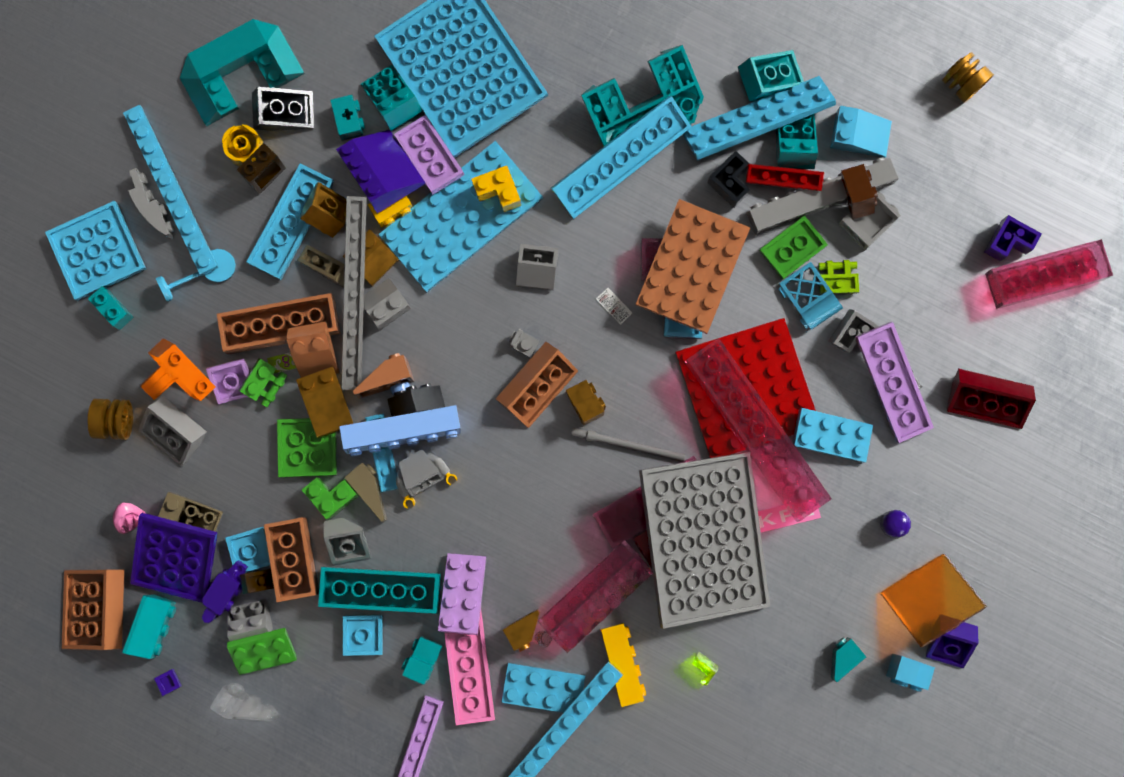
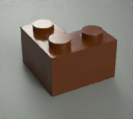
[841,164,878,220]

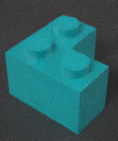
[401,636,443,685]

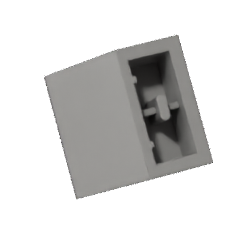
[516,244,558,290]
[227,599,273,641]

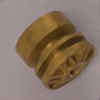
[942,52,994,103]
[87,399,133,440]

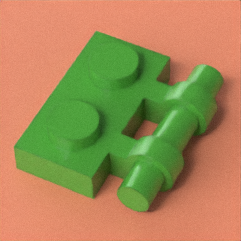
[238,358,287,407]

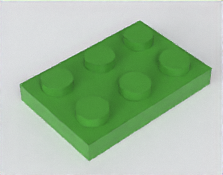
[759,215,828,280]
[227,628,297,675]

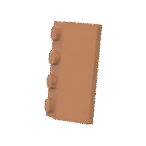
[496,342,578,428]

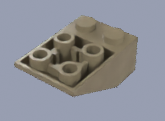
[158,492,223,532]

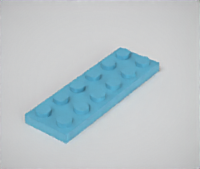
[246,163,334,280]

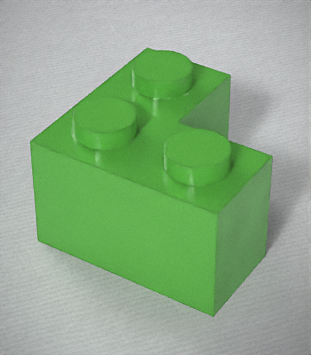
[302,477,359,520]

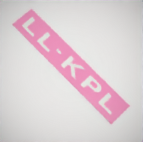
[758,497,821,533]

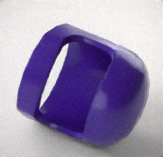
[880,510,911,538]

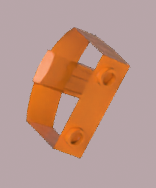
[140,338,216,401]

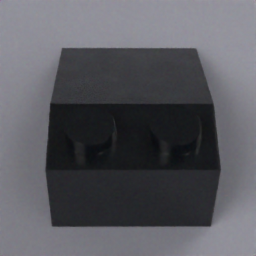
[252,87,314,131]

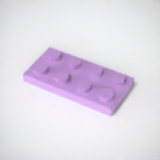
[394,115,465,195]
[438,553,487,635]

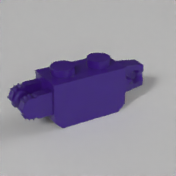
[202,560,248,623]

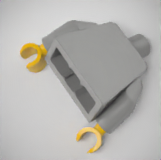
[396,447,457,509]

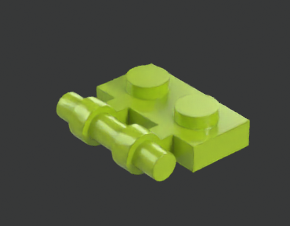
[818,260,859,295]

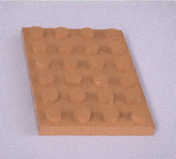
[635,199,750,334]

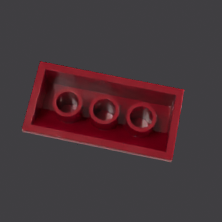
[947,368,1036,429]

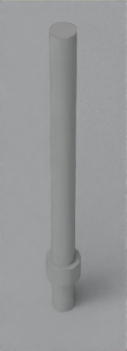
[572,428,685,462]

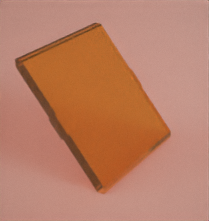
[880,554,987,647]

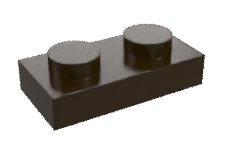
[240,569,274,594]

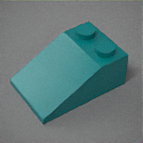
[738,50,804,101]

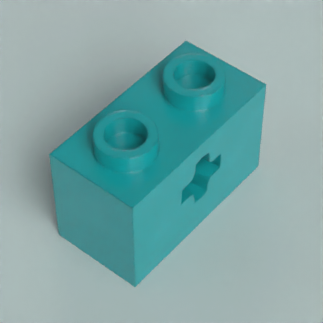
[330,95,365,141]
[88,286,134,330]

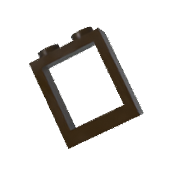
[237,143,286,194]

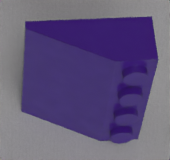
[336,130,426,214]

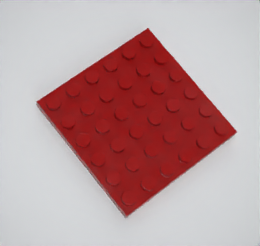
[675,318,816,458]

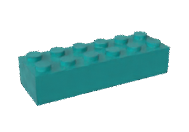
[318,567,441,614]

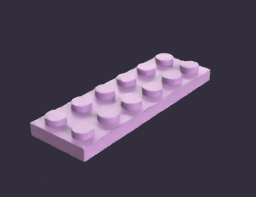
[856,322,934,443]

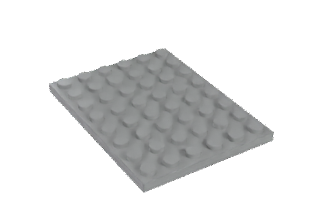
[639,452,770,629]

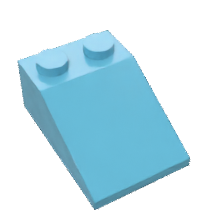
[830,106,892,158]

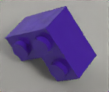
[984,215,1042,261]

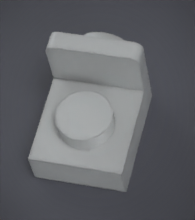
[509,329,540,359]

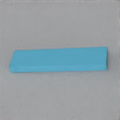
[365,413,398,493]

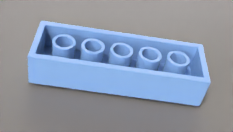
[339,405,461,457]

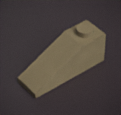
[297,245,345,288]
[344,463,387,522]

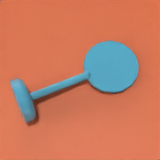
[156,249,236,302]

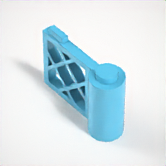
[779,262,843,330]

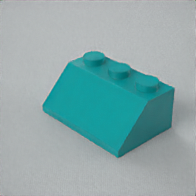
[122,594,176,659]

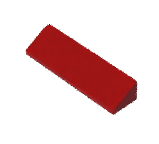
[746,164,825,191]

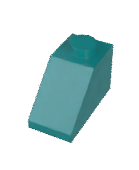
[831,637,866,682]

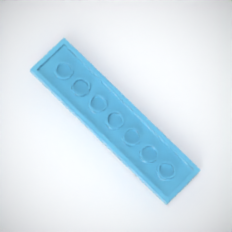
[683,76,836,160]
[551,96,692,219]

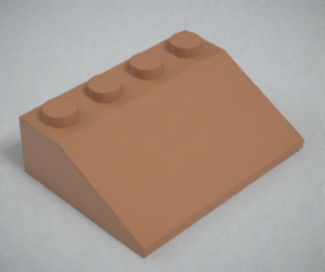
[62,570,124,650]

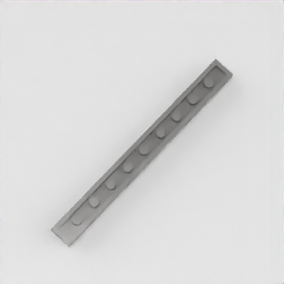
[342,196,367,390]

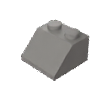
[364,278,411,330]

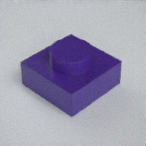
[154,669,182,696]

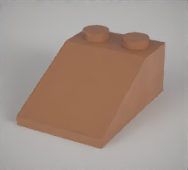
[287,321,340,378]
[353,353,414,399]

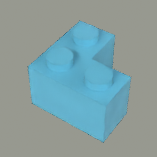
[886,654,935,692]

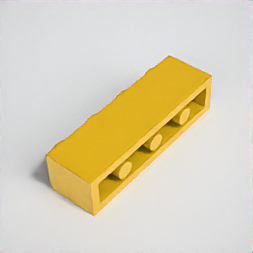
[601,623,647,707]

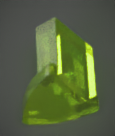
[692,652,719,686]

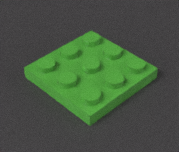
[277,418,337,478]

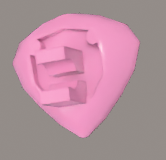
[112,502,145,534]

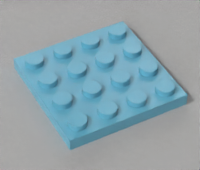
[45,201,146,301]

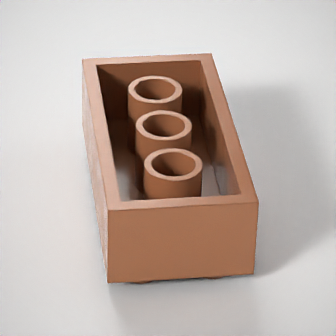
[264,517,319,602]

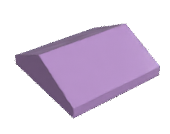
[206,358,250,404]

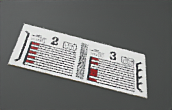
[596,288,632,325]

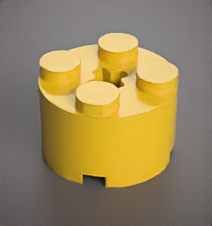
[222,125,263,166]

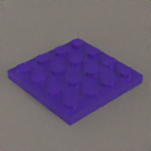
[130,513,218,603]

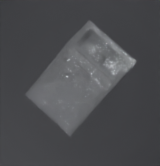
[210,683,281,722]

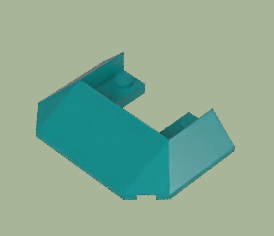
[180,19,305,126]
[581,45,704,147]

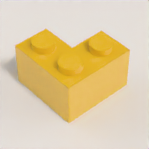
[471,165,521,212]

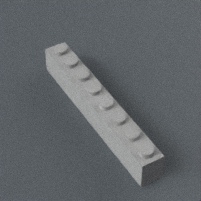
[747,158,899,235]

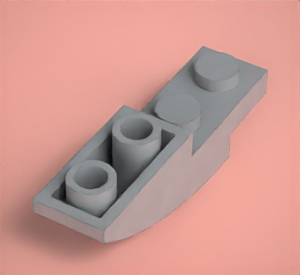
[128,168,174,239]

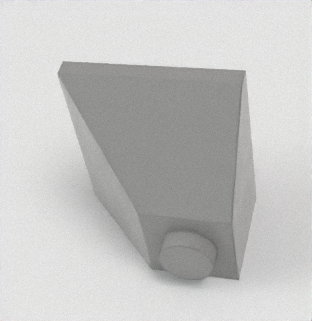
[324,518,371,565]

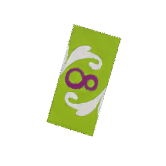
[267,353,296,374]

